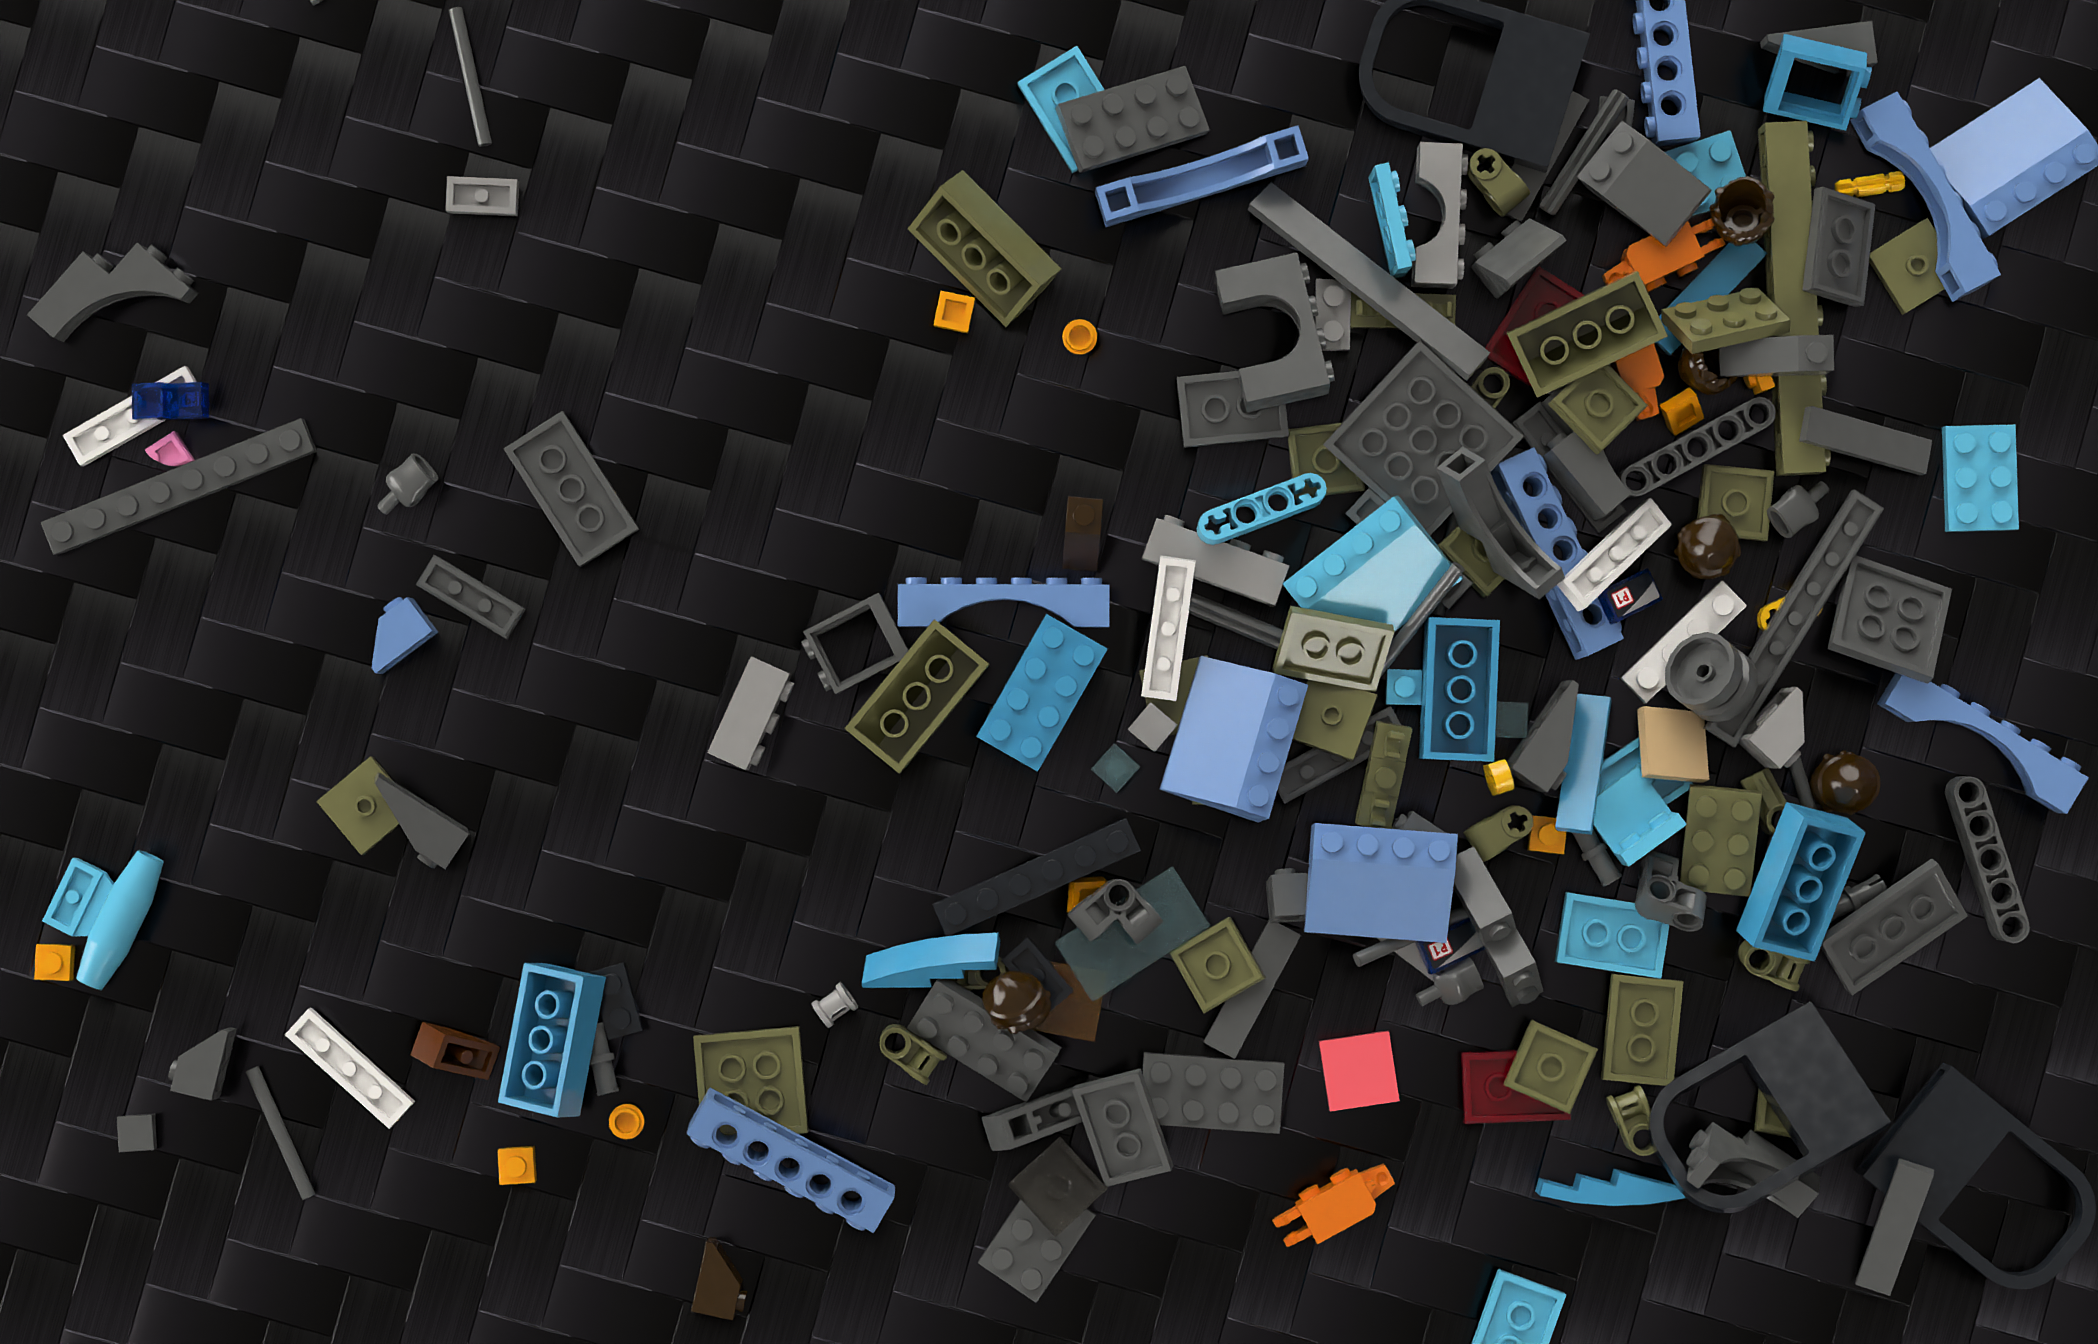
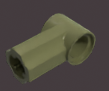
[1740,767,1786,837]

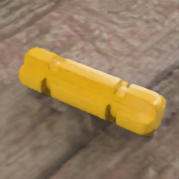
[1835,171,1905,198]

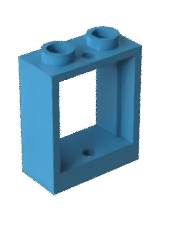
[1763,34,1872,131]

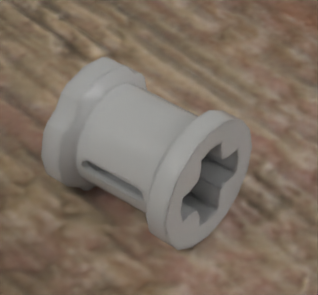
[811,982,858,1028]

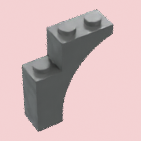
[27,243,199,342]
[1540,364,1631,522]
[1437,447,1565,599]
[1453,846,1544,1007]
[1686,1122,1821,1218]

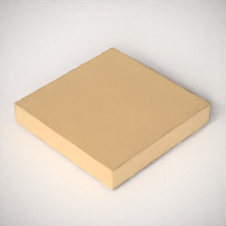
[1637,706,1709,783]

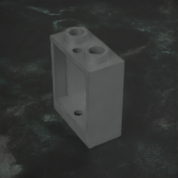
[801,593,909,695]

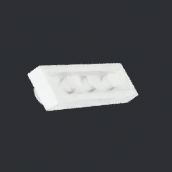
[63,366,199,467]
[1557,498,1672,611]
[1141,556,1196,701]
[1620,580,1747,703]
[285,1008,415,1129]

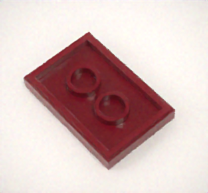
[1485,266,1584,388]
[1461,1050,1571,1124]

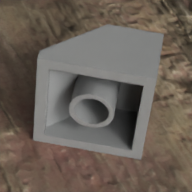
[1739,687,1805,768]

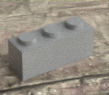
[707,657,794,770]

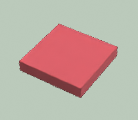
[1319,1030,1400,1112]

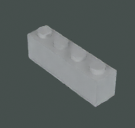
[1142,515,1289,607]

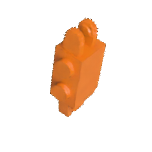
[1602,219,1726,292]
[1610,343,1664,421]
[1272,1163,1395,1247]

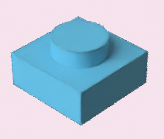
[1385,669,1422,705]

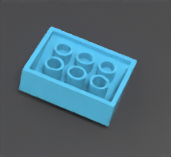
[1282,495,1463,631]

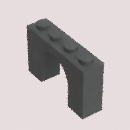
[1215,253,1335,412]

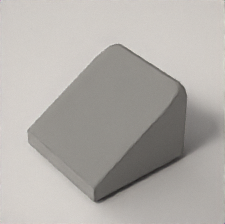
[1127,702,1177,752]

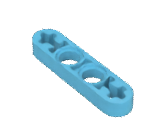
[1197,473,1327,545]

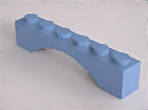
[1850,91,2001,302]
[1095,125,1309,227]
[898,577,1109,628]
[1877,673,2089,814]

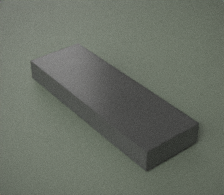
[416,555,526,639]

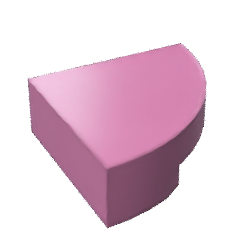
[145,431,195,467]

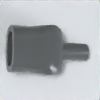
[377,454,438,515]
[1767,481,1829,538]
[1416,957,1484,1006]

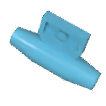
[42,850,164,990]

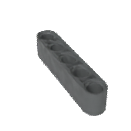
[1617,397,1776,499]
[1945,776,2030,943]

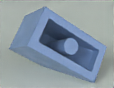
[371,597,438,674]

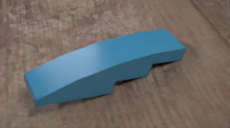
[862,933,1000,988]
[1535,1169,1686,1206]

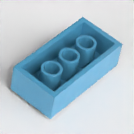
[976,614,1107,772]
[1419,617,1500,762]
[1736,802,1866,962]
[498,963,606,1118]

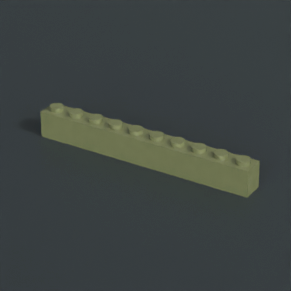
[1758,121,1831,476]

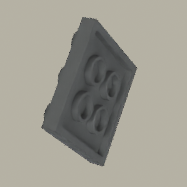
[1828,555,1952,684]

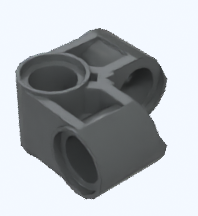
[1635,850,1707,931]
[1067,879,1164,945]

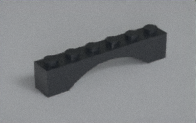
[933,818,1141,936]

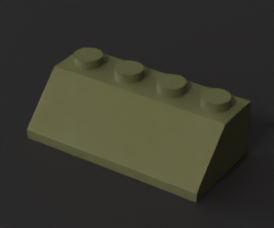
[908,170,1061,327]
[1506,271,1668,398]
[844,619,990,773]

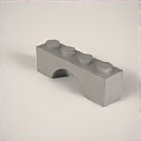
[1411,142,1468,289]

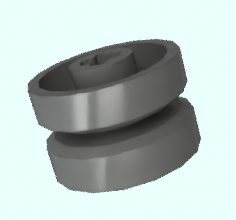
[1665,632,1757,722]

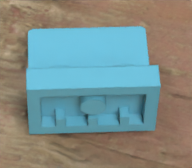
[1593,768,1687,866]

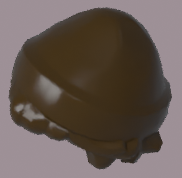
[1709,176,1775,246]
[1677,346,1738,395]
[1674,514,1741,580]
[1809,750,1881,815]
[982,971,1051,1034]

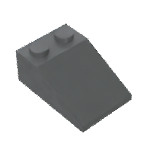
[1577,121,1712,247]
[1471,218,1567,299]
[1507,680,1579,792]

